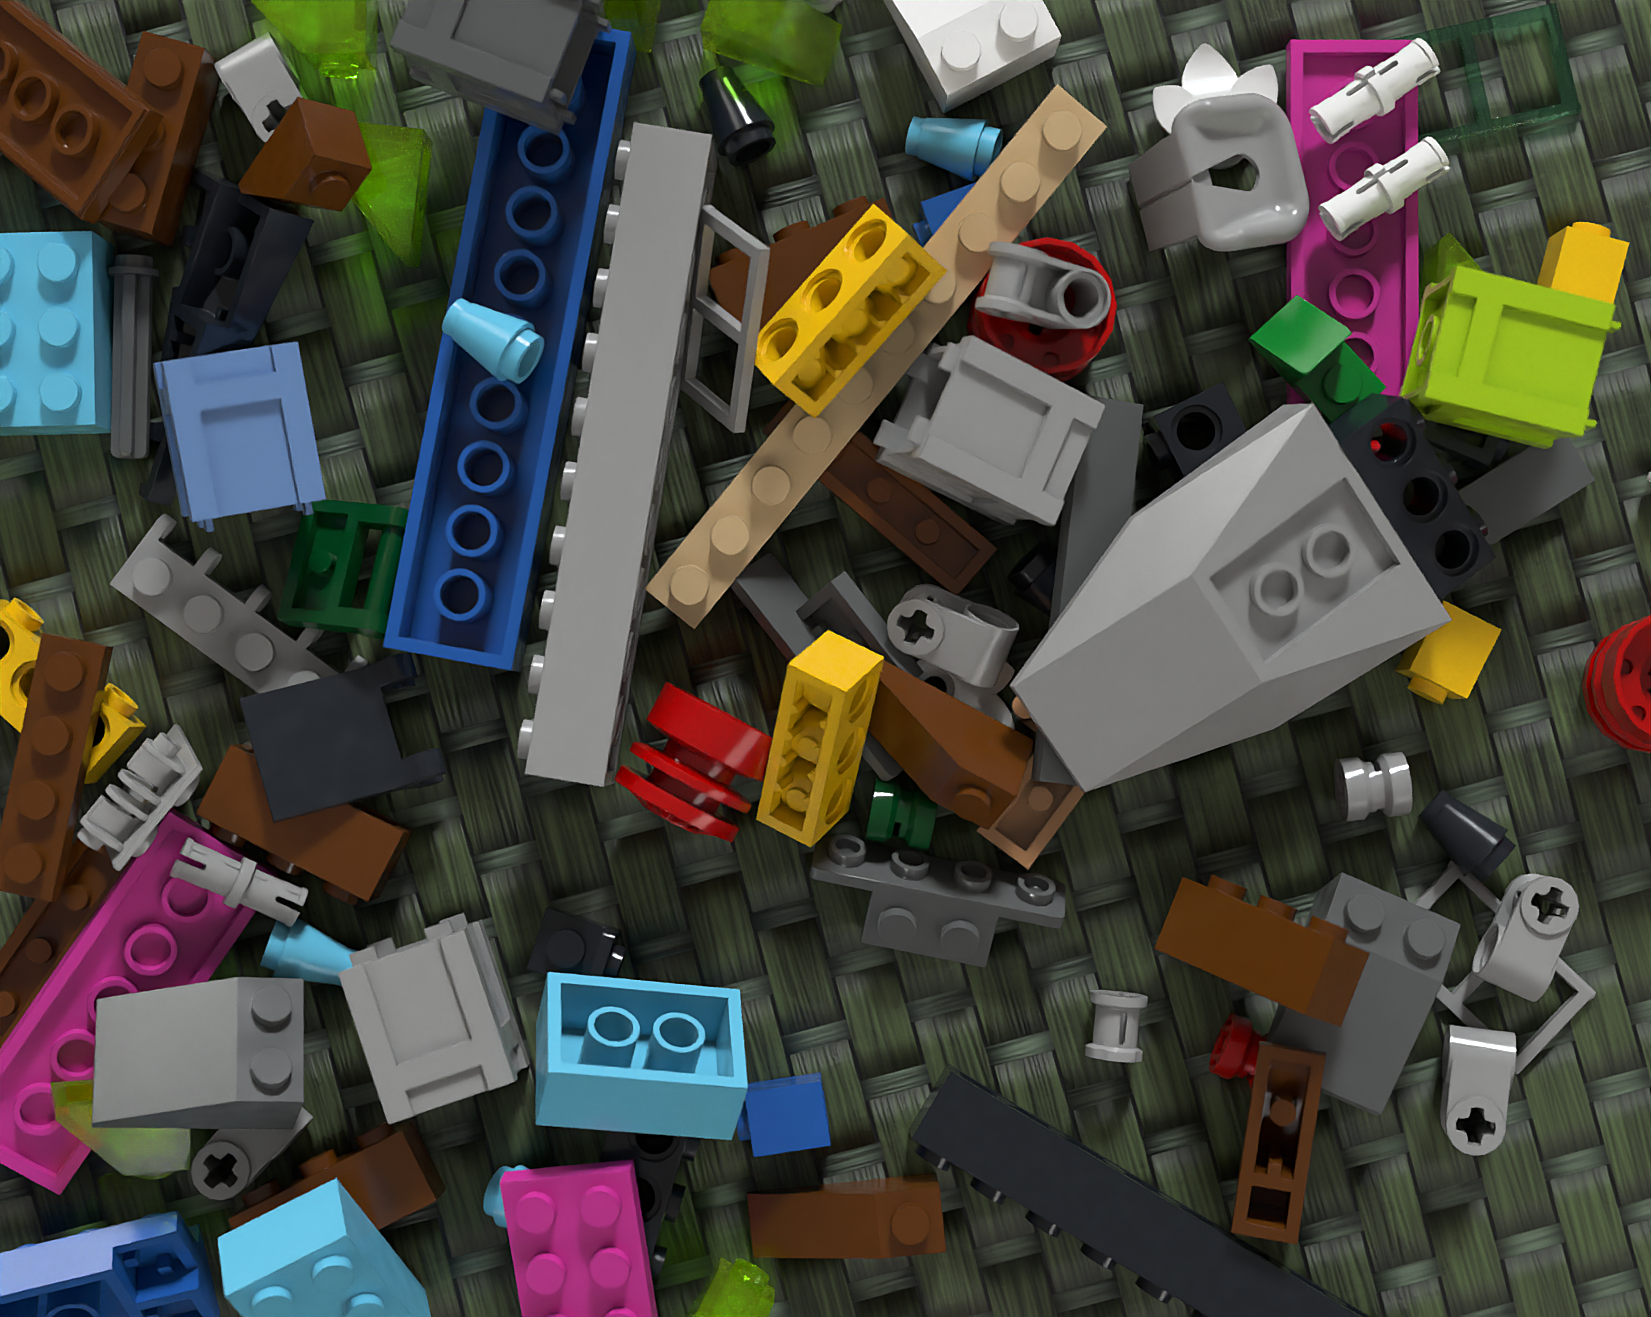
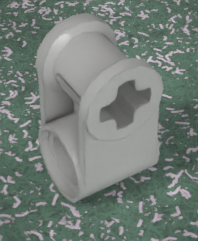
[214,31,309,143]
[975,242,1111,329]
[887,584,1019,687]
[1472,873,1579,1002]
[1439,1025,1516,1156]
[191,1107,314,1200]

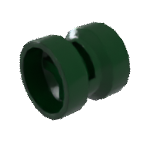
[865,776,938,851]

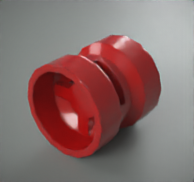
[1208,1013,1269,1090]

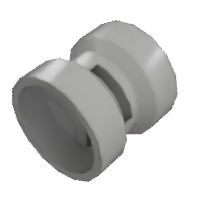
[1334,752,1412,821]

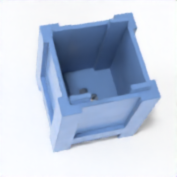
[153,342,326,532]

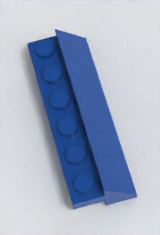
[0,1210,220,1317]

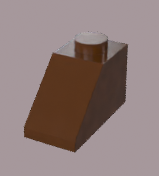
[239,97,372,212]

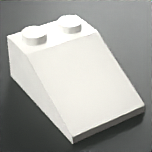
[884,0,1061,114]

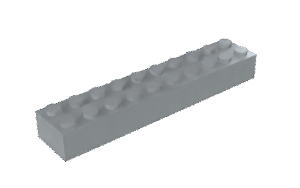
[517,122,718,787]

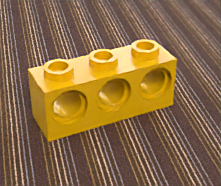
[754,204,947,419]
[0,598,147,784]
[756,630,884,847]

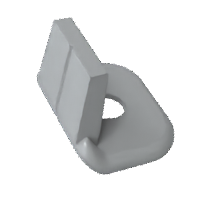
[1128,93,1310,252]

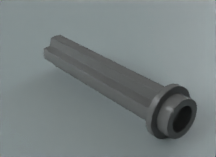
[108,254,160,459]

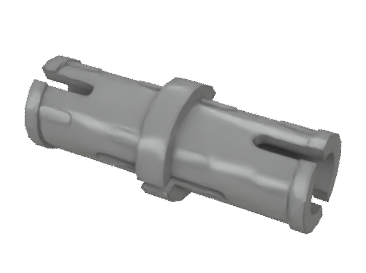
[170,837,308,927]

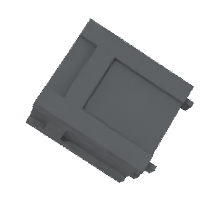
[389,0,612,135]

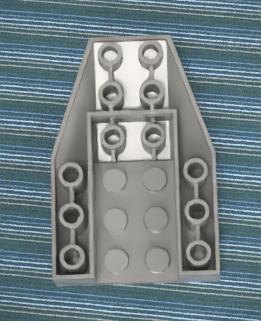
[1010,403,1452,792]

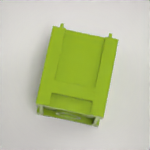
[1399,265,1621,449]

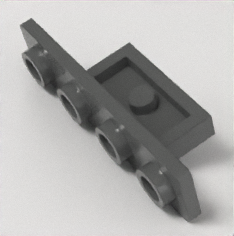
[730,553,924,782]
[810,834,1066,968]

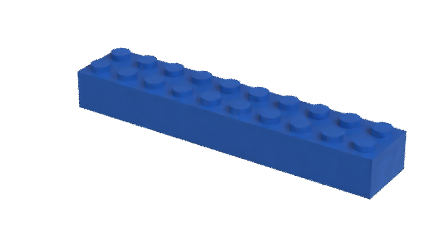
[383,29,637,672]

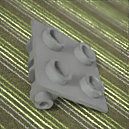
[77,723,203,871]

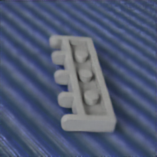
[110,513,370,694]

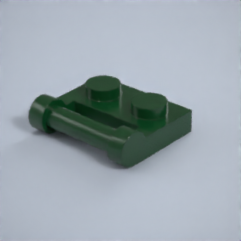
[277,499,409,639]

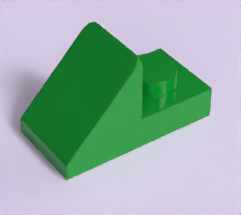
[1248,295,1387,426]

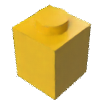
[1537,222,1629,304]
[1395,601,1502,705]

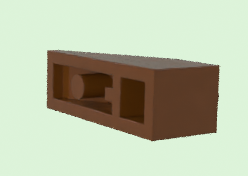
[868,660,1035,830]
[1231,1041,1326,1245]
[747,1173,946,1259]

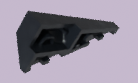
[139,168,314,506]

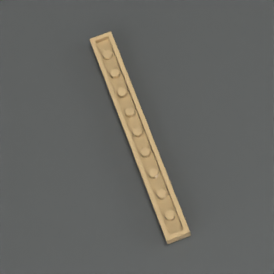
[645,84,1107,629]

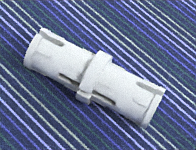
[1309,38,1440,144]
[1318,136,1450,241]

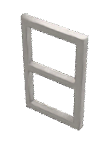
[680,205,771,433]
[1414,860,1596,1074]

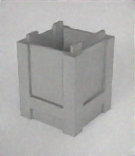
[873,336,1106,525]
[338,913,530,1125]

